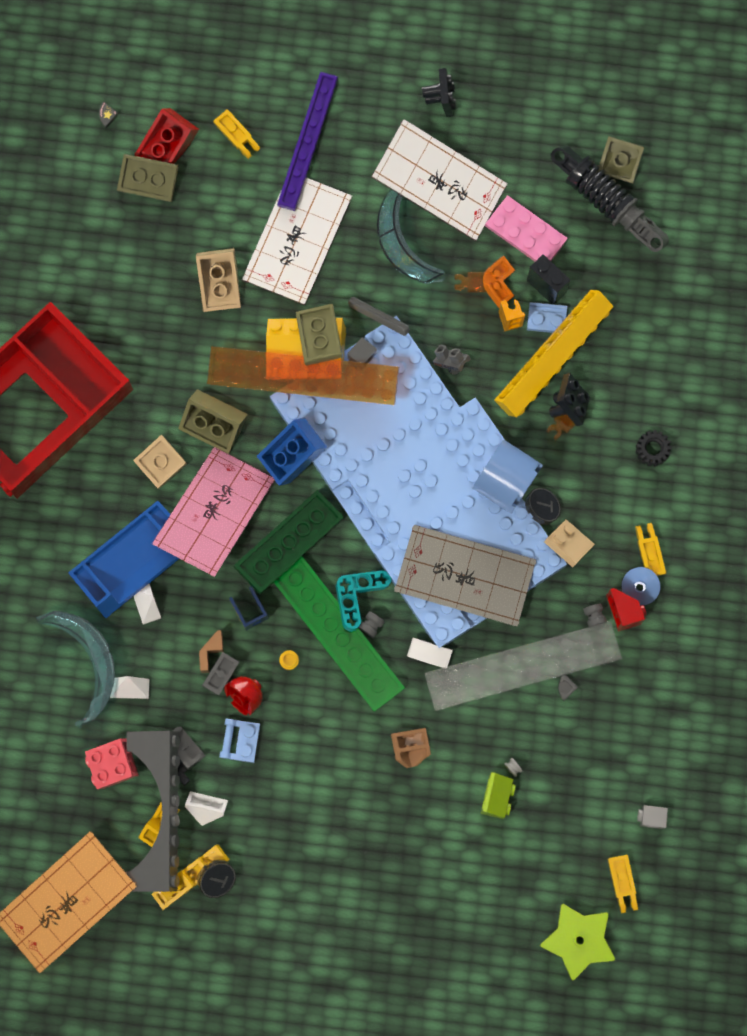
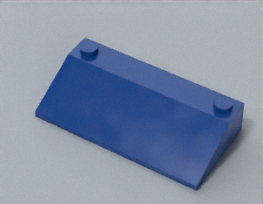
[68,501,180,618]

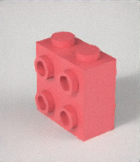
[85,738,139,789]

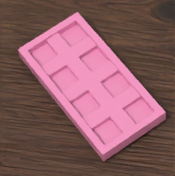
[485,195,568,261]

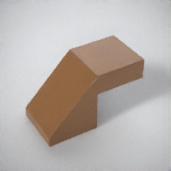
[199,630,224,673]

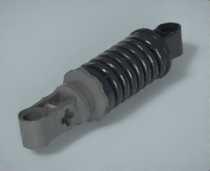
[551,145,669,252]

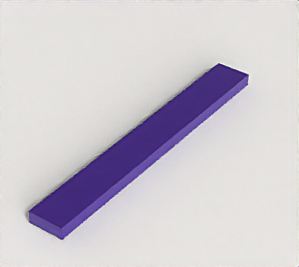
[277,72,338,211]

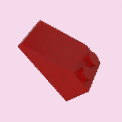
[134,108,199,164]

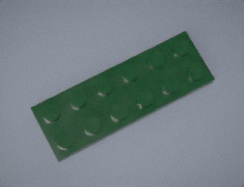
[234,490,344,595]

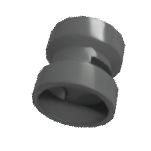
[583,603,607,628]
[359,611,385,638]

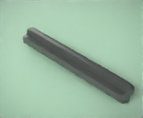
[348,297,410,336]

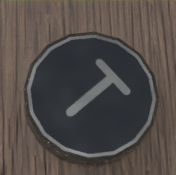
[525,487,561,525]
[197,860,236,898]

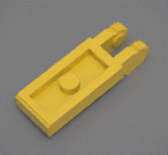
[213,109,260,159]
[635,523,666,576]
[608,855,638,913]

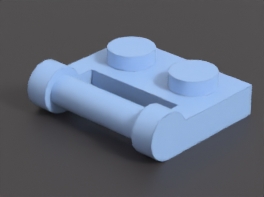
[219,719,260,763]

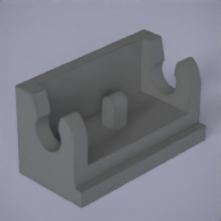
[201,652,239,696]
[173,726,205,770]

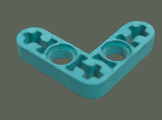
[336,570,391,632]

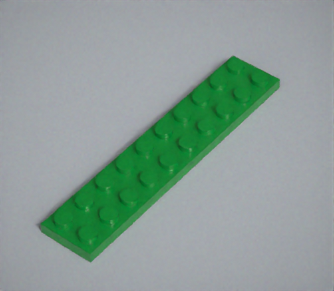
[274,557,405,712]

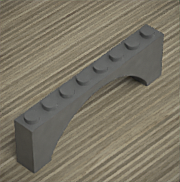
[126,731,180,892]

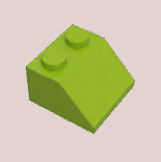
[481,772,516,819]

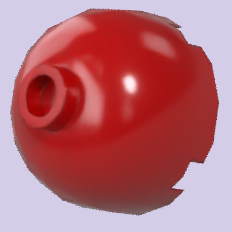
[224,676,263,716]

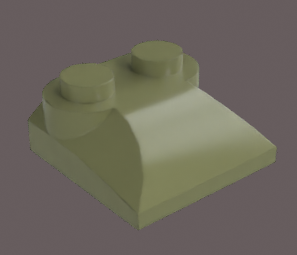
[598,136,644,183]

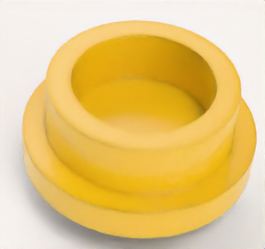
[279,650,299,670]

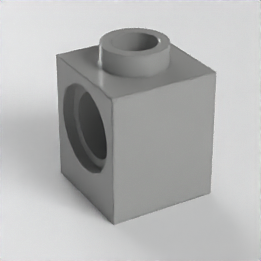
[637,805,668,829]

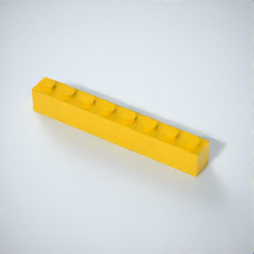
[494,290,614,418]

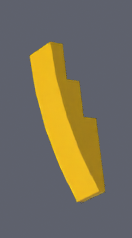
[152,844,229,910]

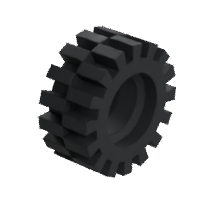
[636,430,672,467]

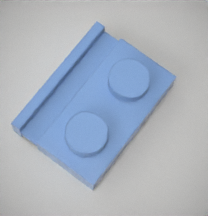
[527,302,567,333]

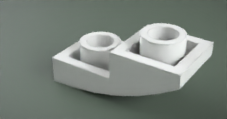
[407,638,453,669]

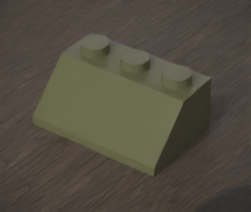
[178,389,248,454]

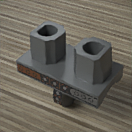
[433,345,471,375]

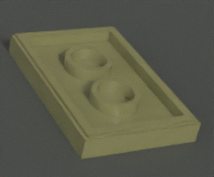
[117,154,179,202]
[296,304,343,366]

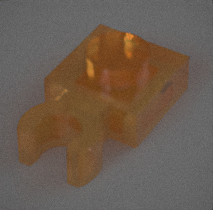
[454,272,486,292]
[547,414,576,440]

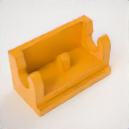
[498,300,525,331]

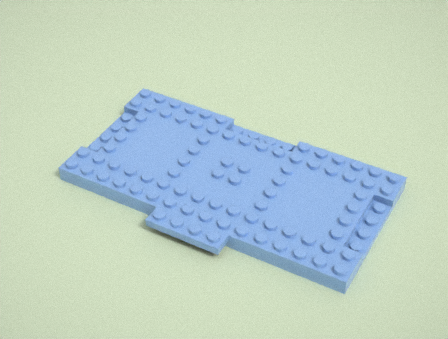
[270,316,567,648]

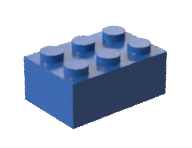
[257,418,327,486]

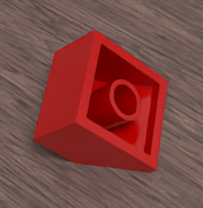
[606,588,646,632]

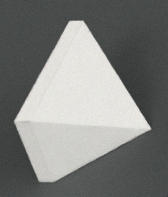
[133,583,161,625]
[110,676,150,699]
[185,792,228,826]

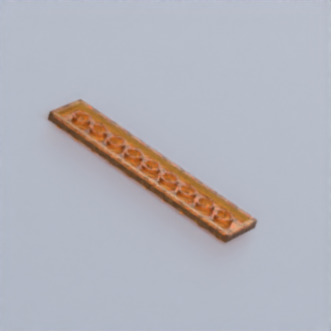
[207,346,400,405]

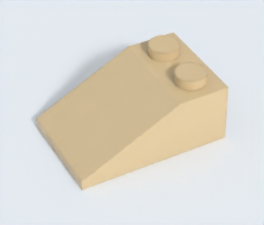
[196,249,241,312]

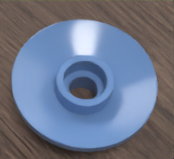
[622,567,660,605]

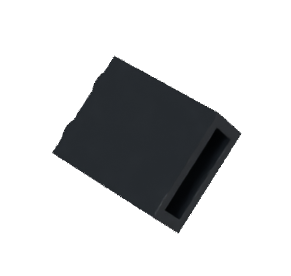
[527,254,570,305]

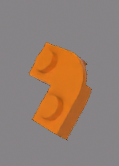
[483,256,515,308]

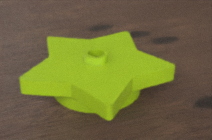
[540,904,615,980]

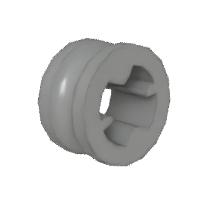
[504,758,522,777]

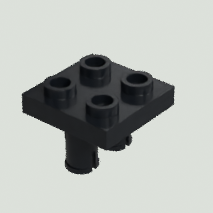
[422,68,456,117]
[549,373,590,426]

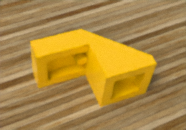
[138,802,180,847]

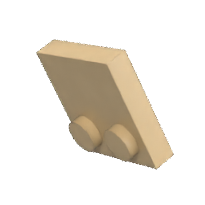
[133,435,187,489]
[544,520,595,567]

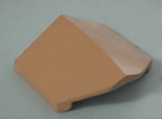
[391,728,431,768]

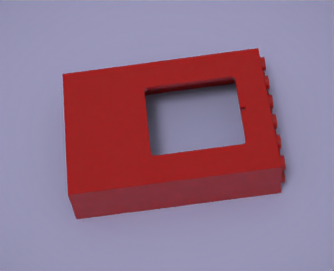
[0,301,133,499]

